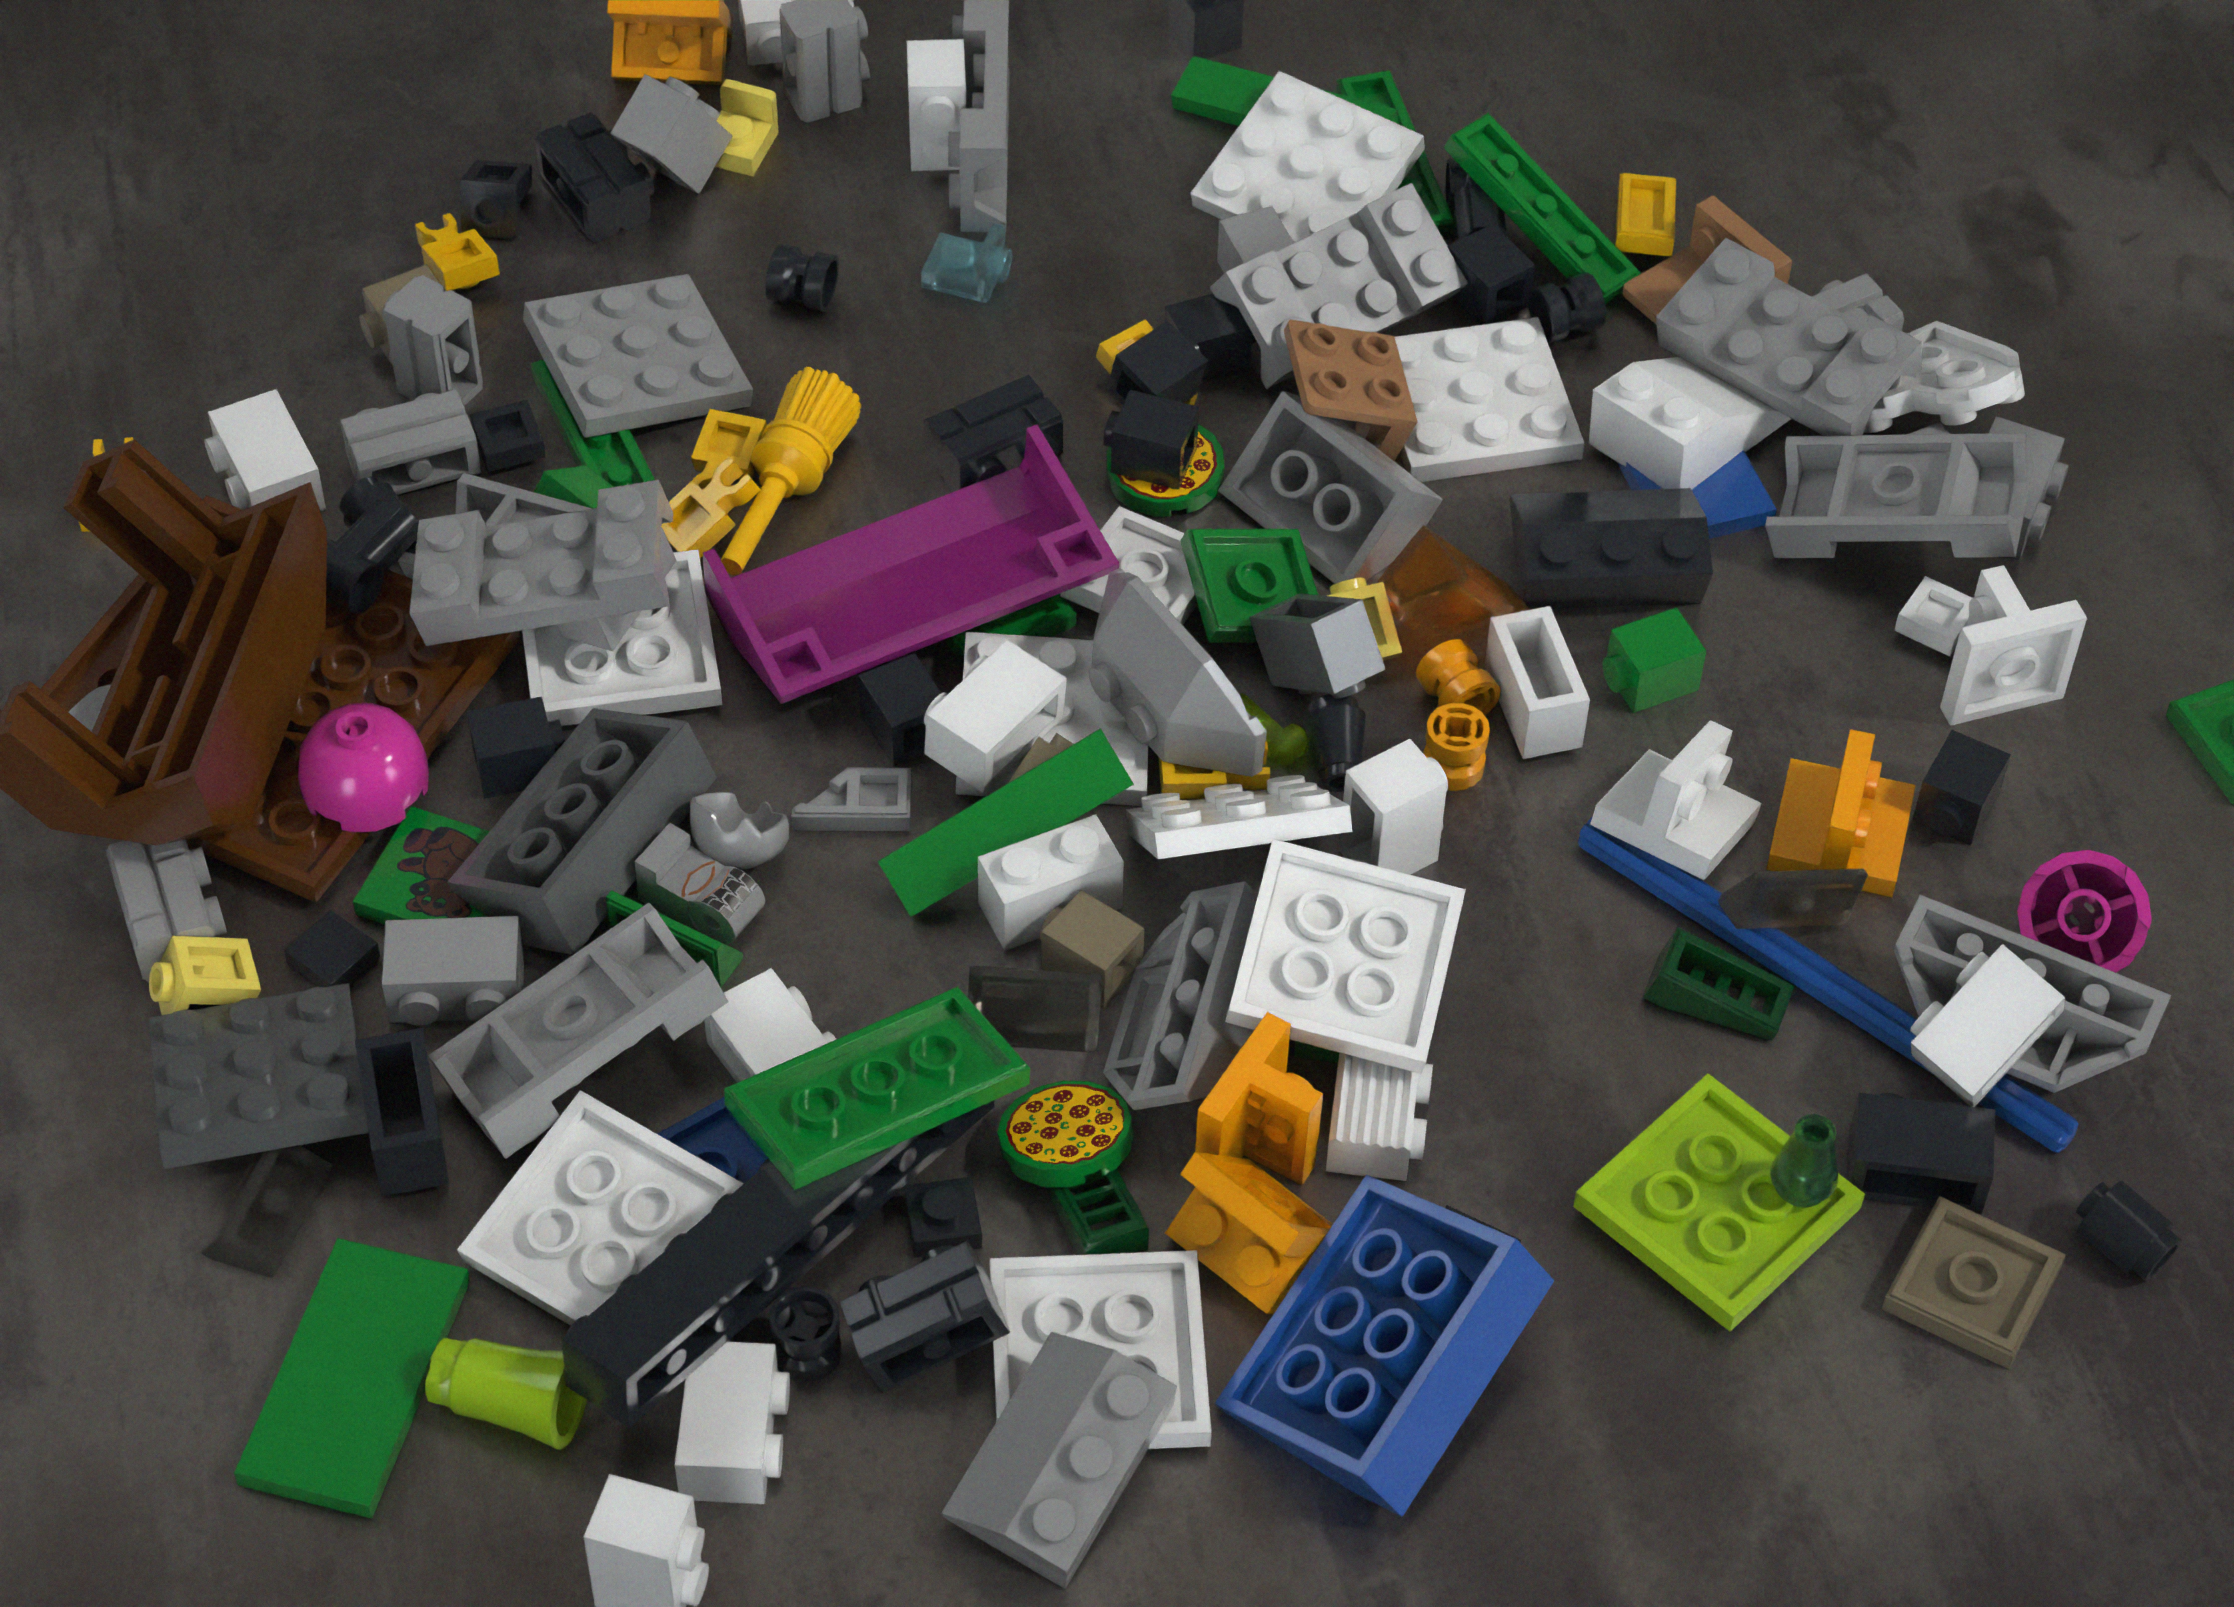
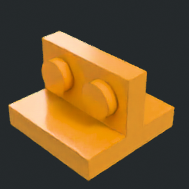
[607,0,734,85]
[1766,729,1916,898]
[1195,1012,1323,1185]
[1165,1152,1333,1315]

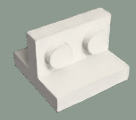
[1940,565,2087,726]
[1590,720,1761,880]

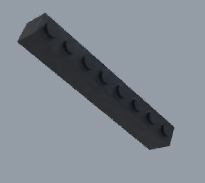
[562,1100,995,1428]

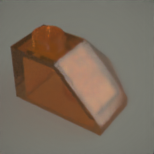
[1377,524,1530,637]

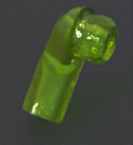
[1239,693,1309,765]

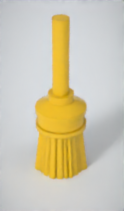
[721,367,861,576]

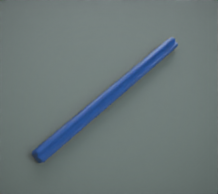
[1578,816,2078,1153]

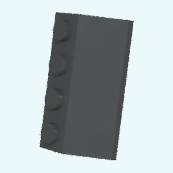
[447,708,717,955]

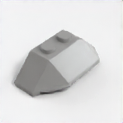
[1089,568,1267,777]
[1103,881,1255,1110]
[1894,895,2171,1093]

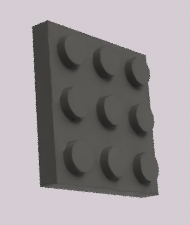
[149,983,369,1169]

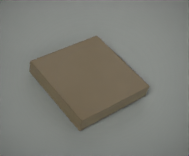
[1881,1196,2066,1369]

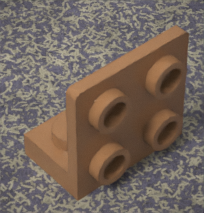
[1622,195,1793,324]
[1283,320,1418,461]

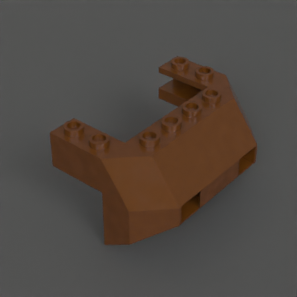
[0,439,327,846]

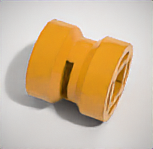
[1416,639,1501,716]
[1423,703,1490,791]

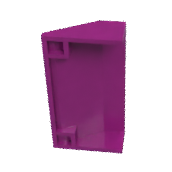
[703,425,1120,704]

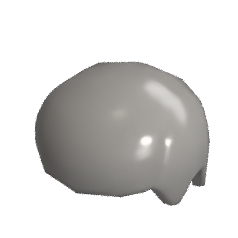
[690,792,789,869]

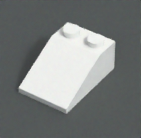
[1589,357,1792,490]

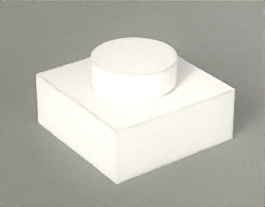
[1894,576,1972,656]

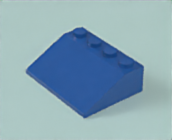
[1214,1174,1555,1517]

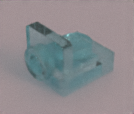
[921,223,1012,303]

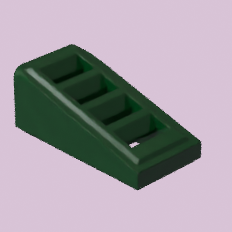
[1643,927,1795,1041]
[1046,1169,1149,1255]

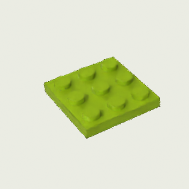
[1573,1073,1865,1332]

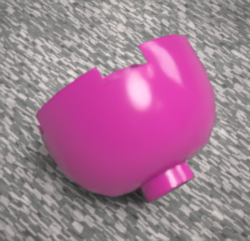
[298,703,429,832]
[2017,850,2152,973]

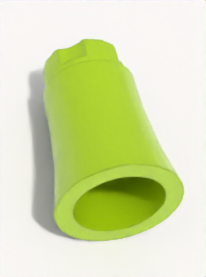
[426,1338,587,1450]

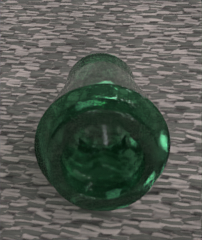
[1770,1114,1838,1207]

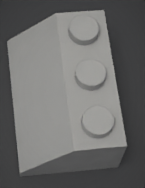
[1218,391,1443,584]
[941,1332,1177,1589]

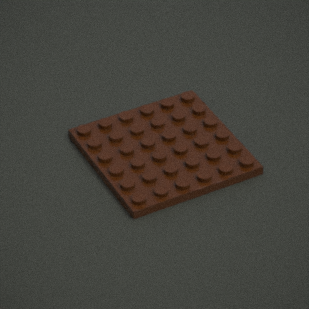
[41,495,521,903]

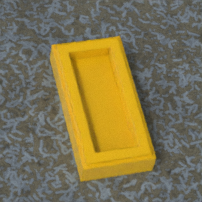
[1615,173,1676,257]

